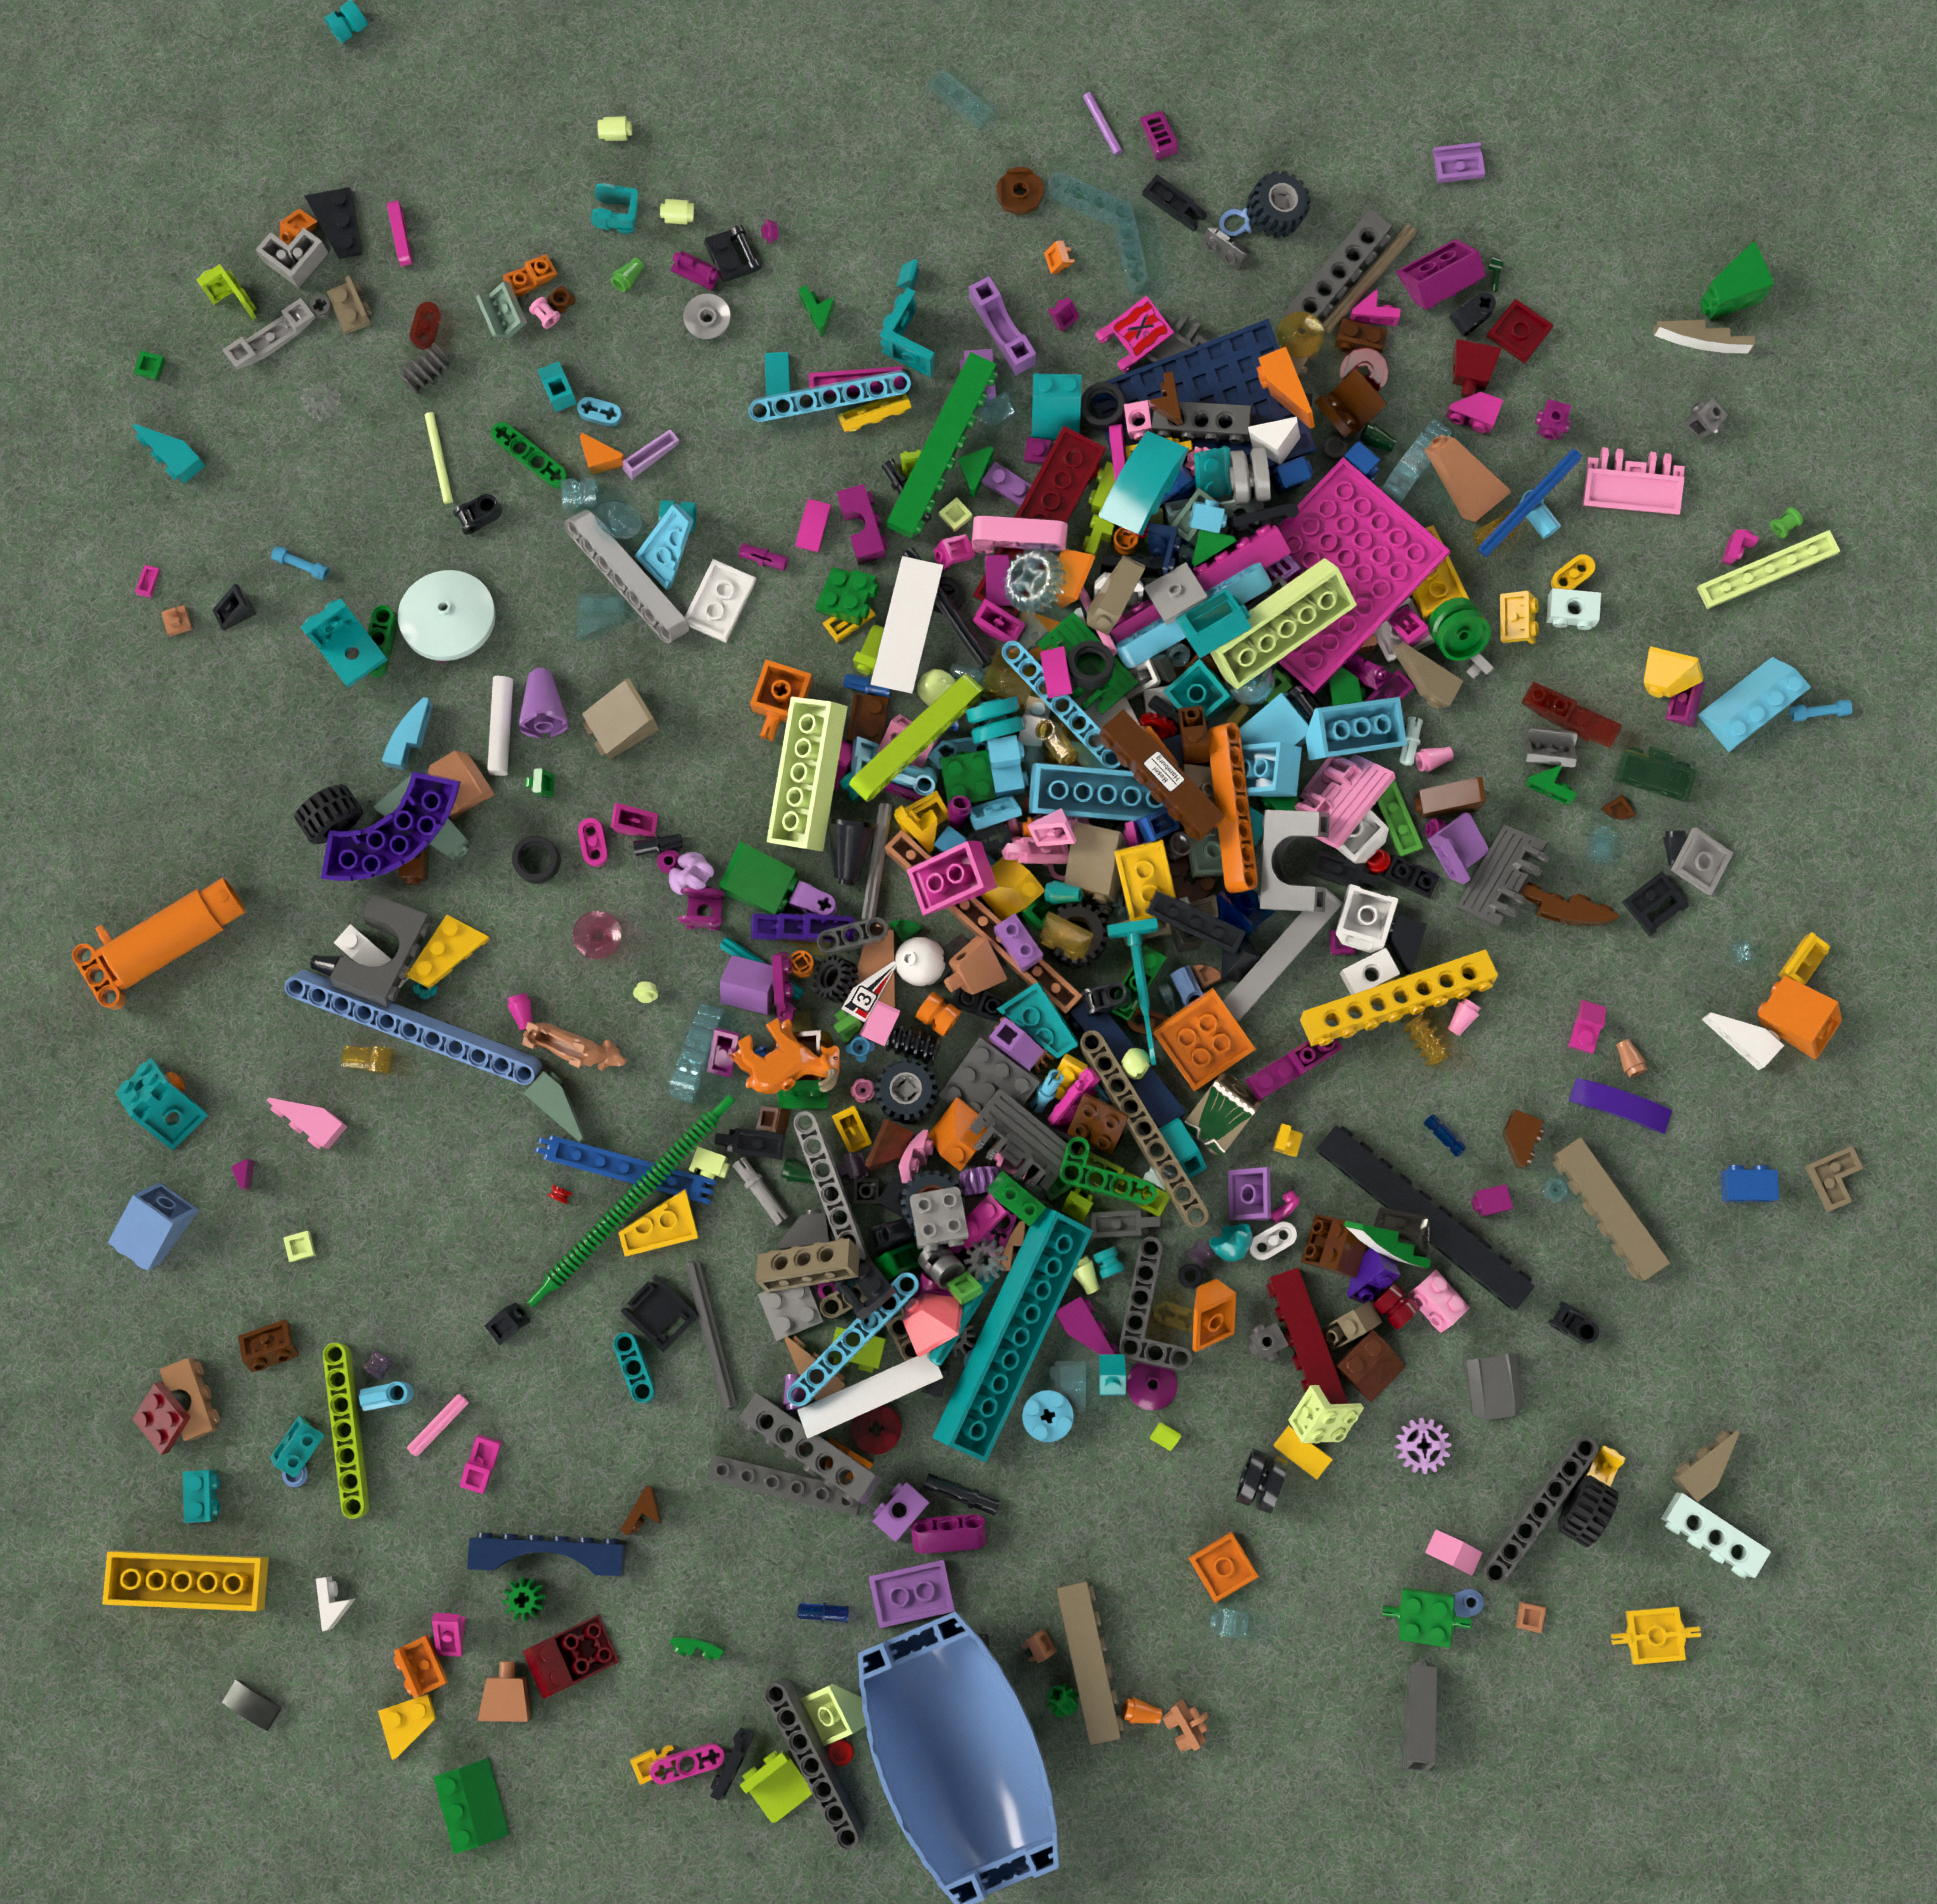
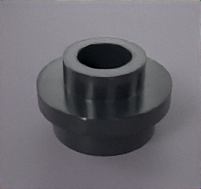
[1178,1263,1203,1289]

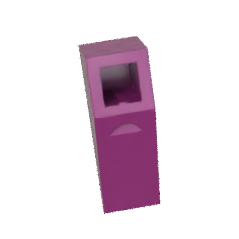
[1055,1297,1120,1355]

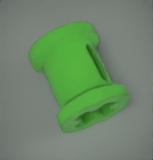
[1770,507,1803,539]

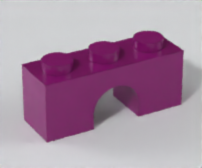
[837,484,888,565]

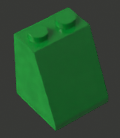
[1700,241,1774,321]
[719,842,799,915]

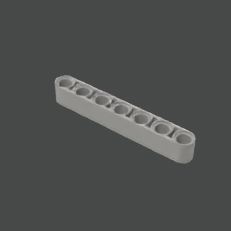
[564,510,689,644]
[1223,889,1343,1023]
[794,1110,869,1261]

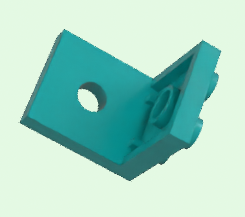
[879,287,936,378]
[301,598,388,688]
[116,1058,208,1151]

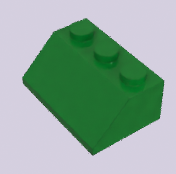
[433,1757,509,1855]

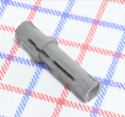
[732,1156,789,1226]

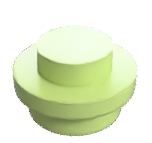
[633,982,658,1003]

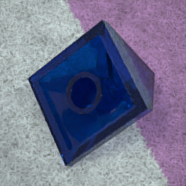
[1216,888,1275,938]

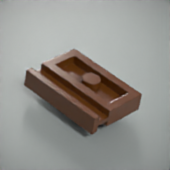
[847,693,889,746]

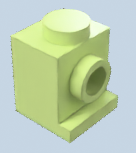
[689,1147,730,1180]

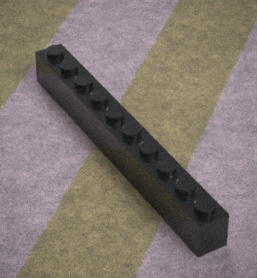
[1315,1125,1535,1311]

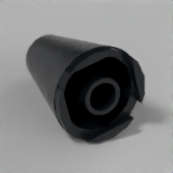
[828,818,877,885]

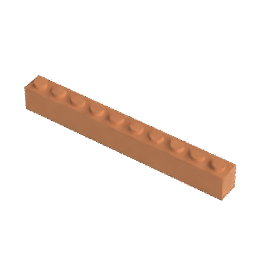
[884,830,1082,1018]

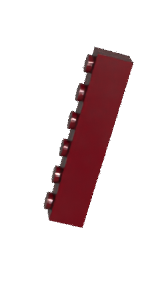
[1265,1268,1348,1404]

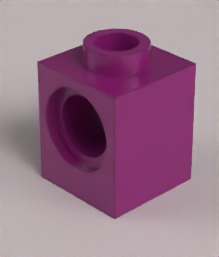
[1471,1184,1513,1217]

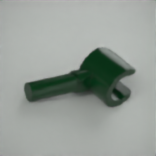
[1488,257,1504,292]

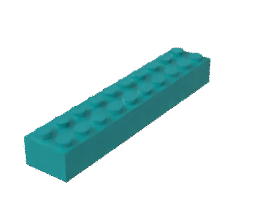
[932,1208,1093,1463]

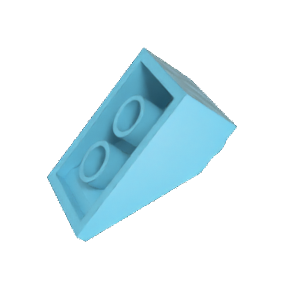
[1242,742,1302,797]

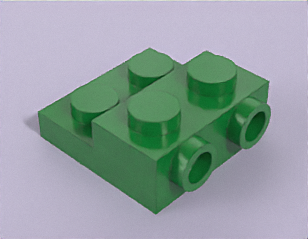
[815,567,879,626]

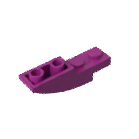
[1245,1038,1343,1101]

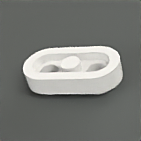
[1249,1222,1297,1260]

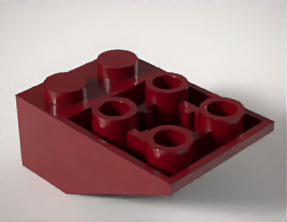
[522,1614,619,1699]

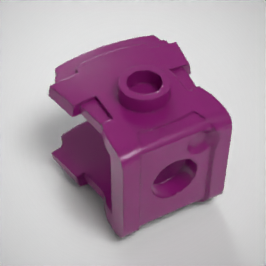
[677,886,724,931]

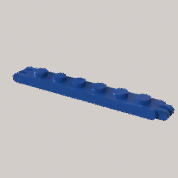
[535,1135,717,1205]

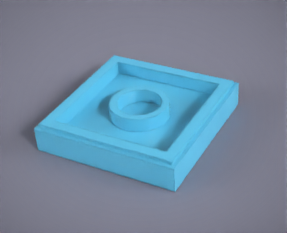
[968,794,1022,830]

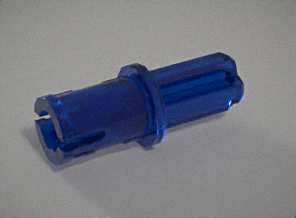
[797,1602,849,1623]

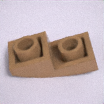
[1001,1221,1029,1272]

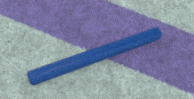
[1478,449,1582,557]

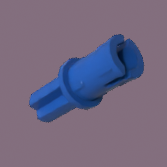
[843,674,891,698]

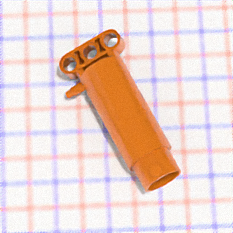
[72,877,246,1010]

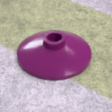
[1127,1359,1177,1410]

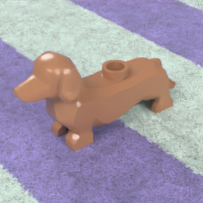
[522,1022,626,1071]

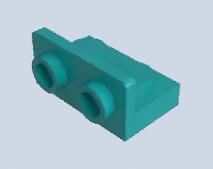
[270,1415,324,1477]
[183,1469,221,1523]

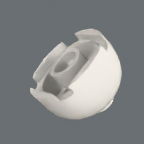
[895,937,945,986]

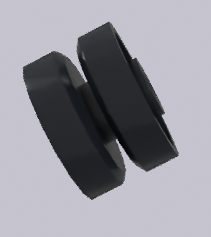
[1236,1448,1288,1514]

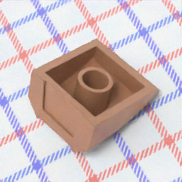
[428,751,494,820]

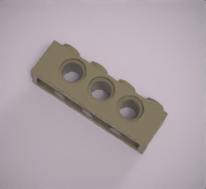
[756,1238,860,1292]

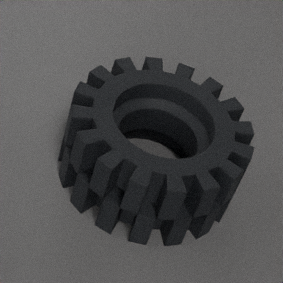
[813,955,859,1003]

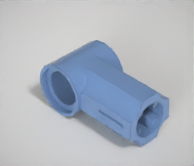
[1170,965,1204,1007]

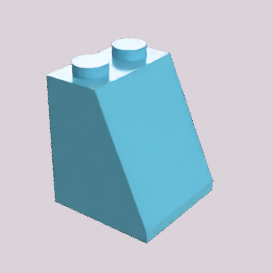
[1239,693,1311,747]

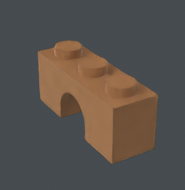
[159,1358,220,1441]

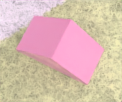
[1028,808,1077,847]
[859,1001,900,1046]
[1425,1529,1482,1576]

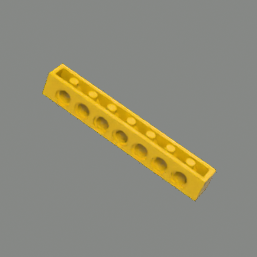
[1300,949,1498,1047]

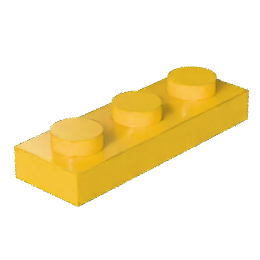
[837,393,912,432]

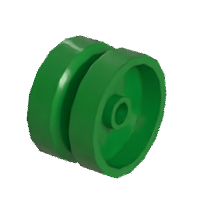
[1428,597,1491,661]

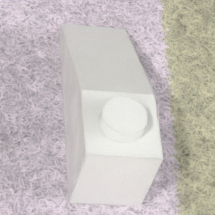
[334,924,409,988]
[1702,1013,1784,1070]

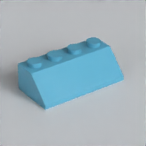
[1698,657,1811,752]
[1305,697,1407,760]

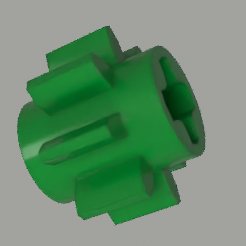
[1046,1683,1079,1718]

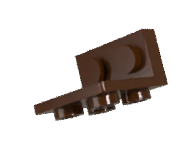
[1315,369,1387,438]
[1067,1093,1129,1156]

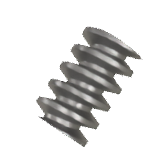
[396,343,450,394]

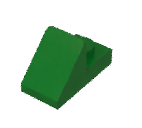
[798,285,836,337]
[1524,766,1577,806]

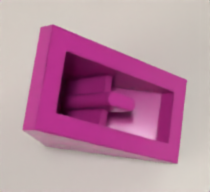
[973,599,1026,643]
[1387,606,1429,648]
[611,803,658,838]

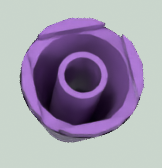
[519,668,568,738]

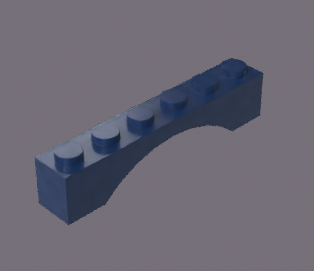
[467,1532,626,1576]

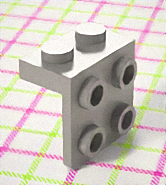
[910,1187,969,1252]

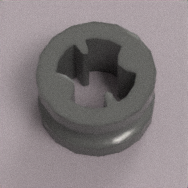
[309,295,333,319]

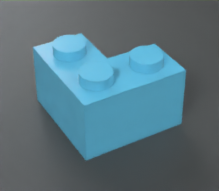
[987,735,1029,798]

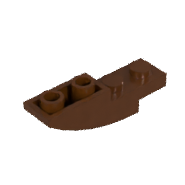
[1519,882,1619,926]

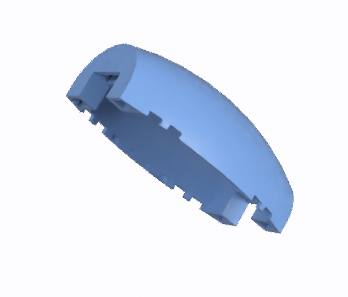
[858,1611,1060,1904]

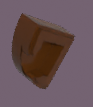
[1601,794,1636,820]

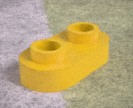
[1551,554,1595,590]

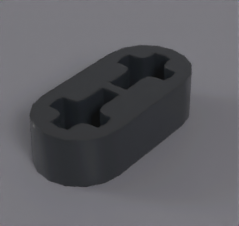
[966,825,1011,853]

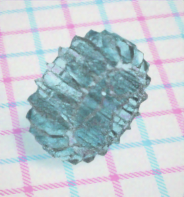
[1002,548,1066,614]

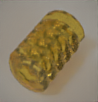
[1402,1011,1454,1067]

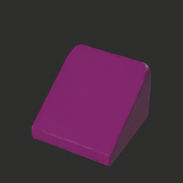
[231,1158,254,1191]

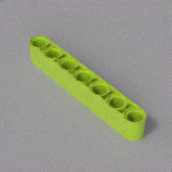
[849,673,985,802]
[323,1343,369,1519]

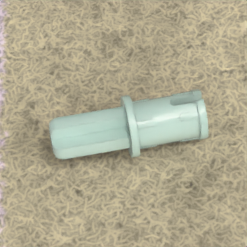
[1399,717,1423,766]

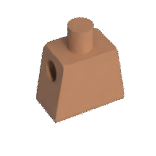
[944,936,1007,994]
[478,1661,532,1722]

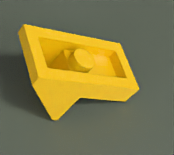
[895,805,938,853]

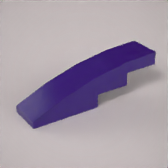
[751,913,854,942]

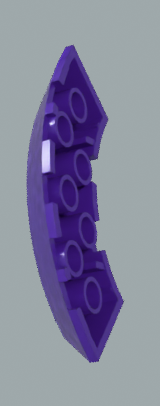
[320,772,461,881]

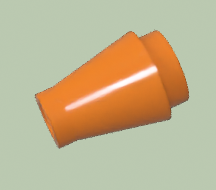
[1122,1697,1162,1724]

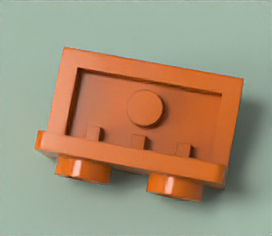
[394,1635,448,1699]

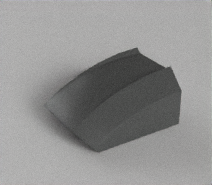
[1463,1353,1523,1420]

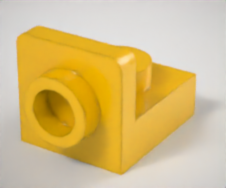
[1272,1124,1303,1157]

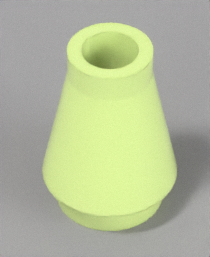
[1073,1255,1100,1295]

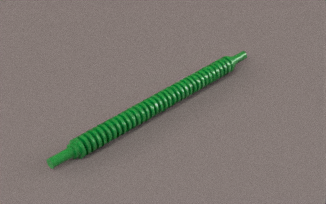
[527,1094,736,1308]

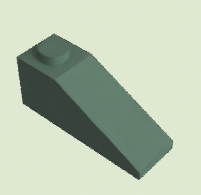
[523,1071,586,1144]

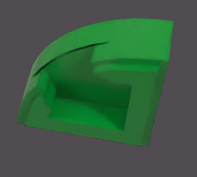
[888,920,923,943]

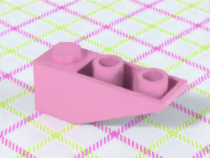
[267,1098,348,1149]

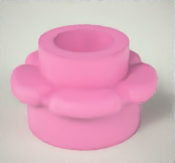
[851,1078,875,1103]

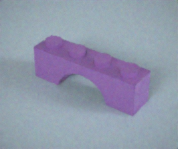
[969,276,1036,376]

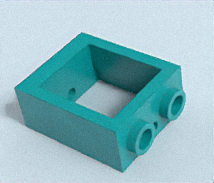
[1176,588,1252,658]

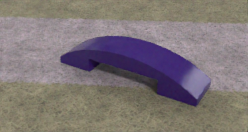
[1569,1078,1672,1134]

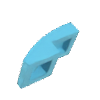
[851,736,879,777]

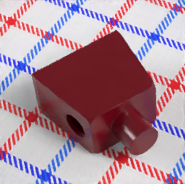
[1452,339,1502,398]

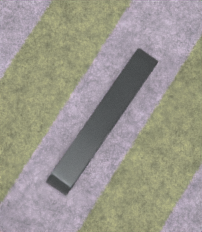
[1481,1436,1598,1585]
[764,1678,865,1850]

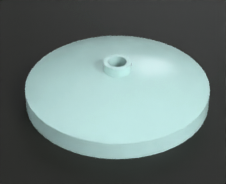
[398,570,496,661]

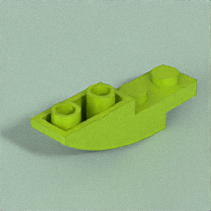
[1082,461,1115,556]

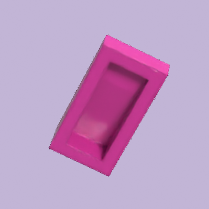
[135,565,160,598]

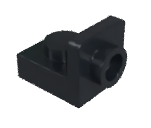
[485,1303,531,1346]

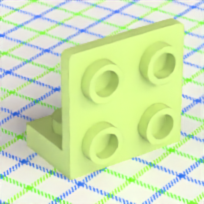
[1288,1385,1364,1443]

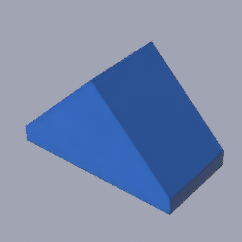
[1136,807,1180,842]

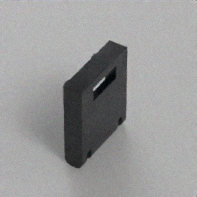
[621,1274,699,1353]

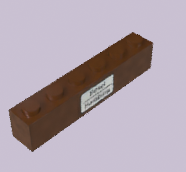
[1098,709,1226,843]

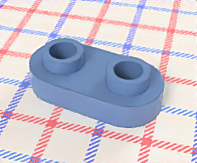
[1453,1589,1484,1618]

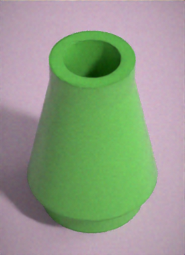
[611,258,644,292]

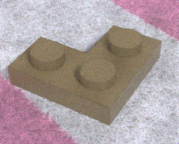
[1804,1146,1864,1212]

